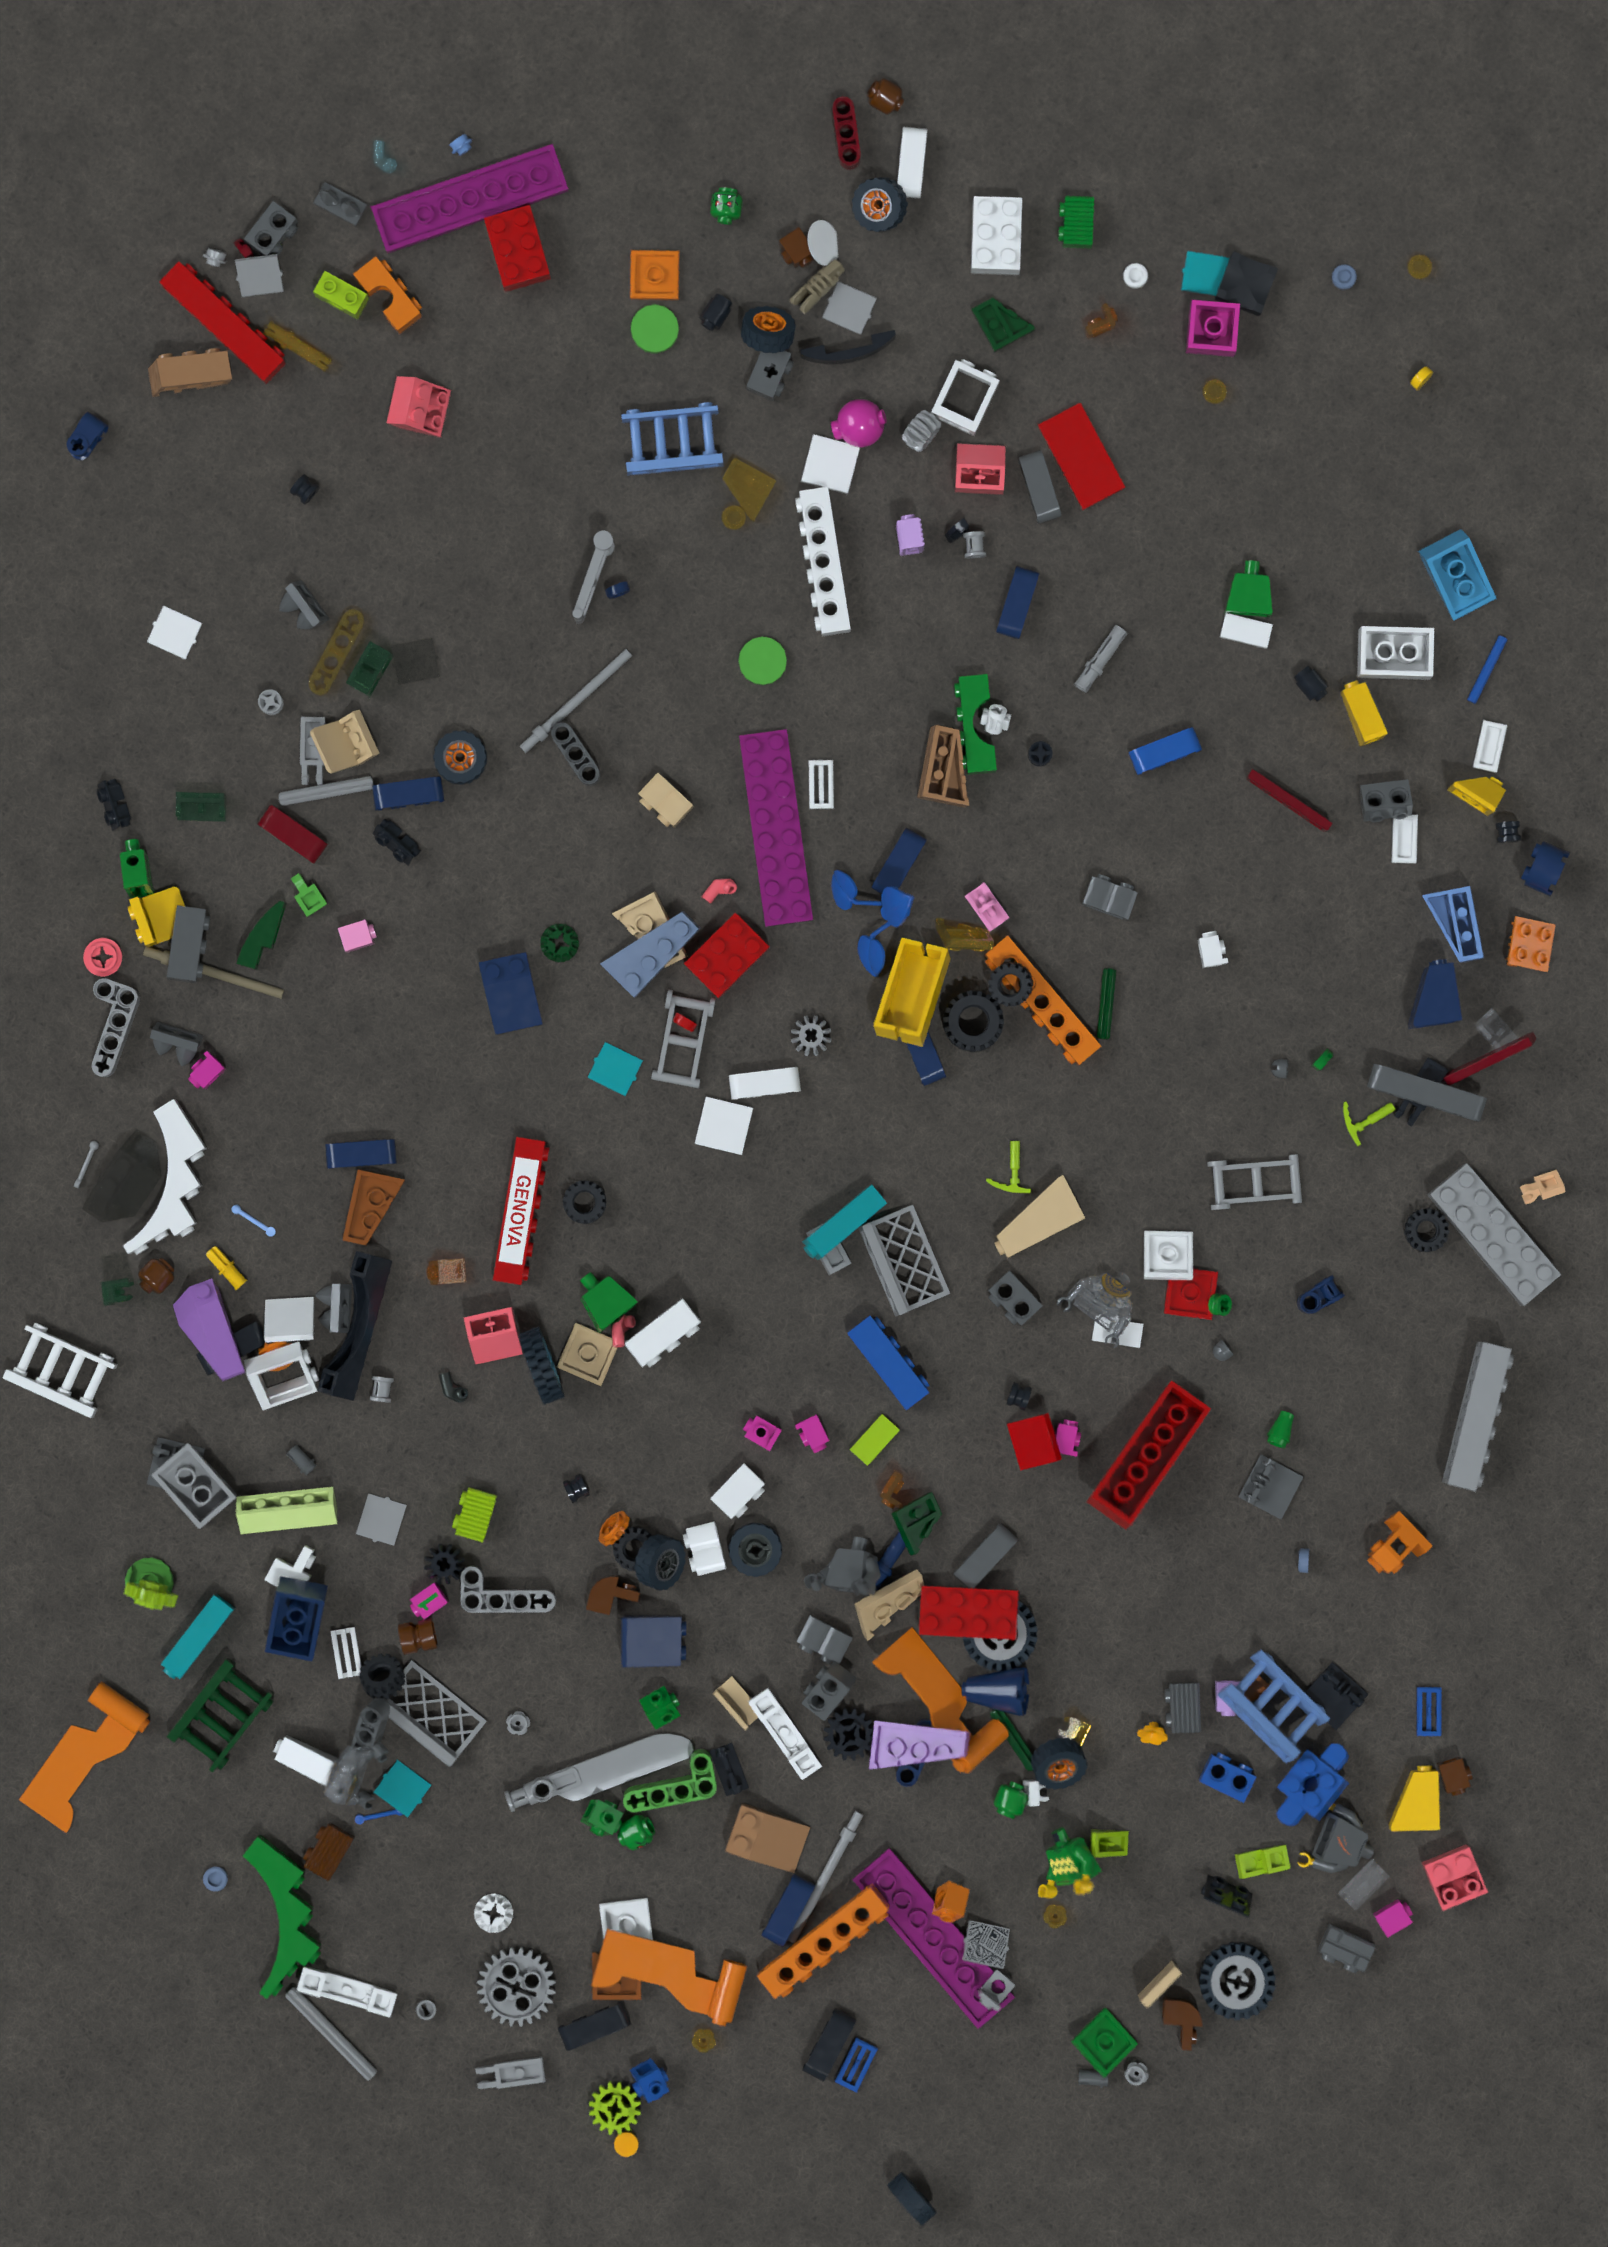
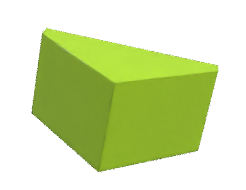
[1090,1829,1129,1857]

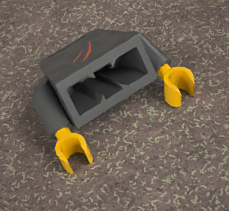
[1297,1803,1374,1873]

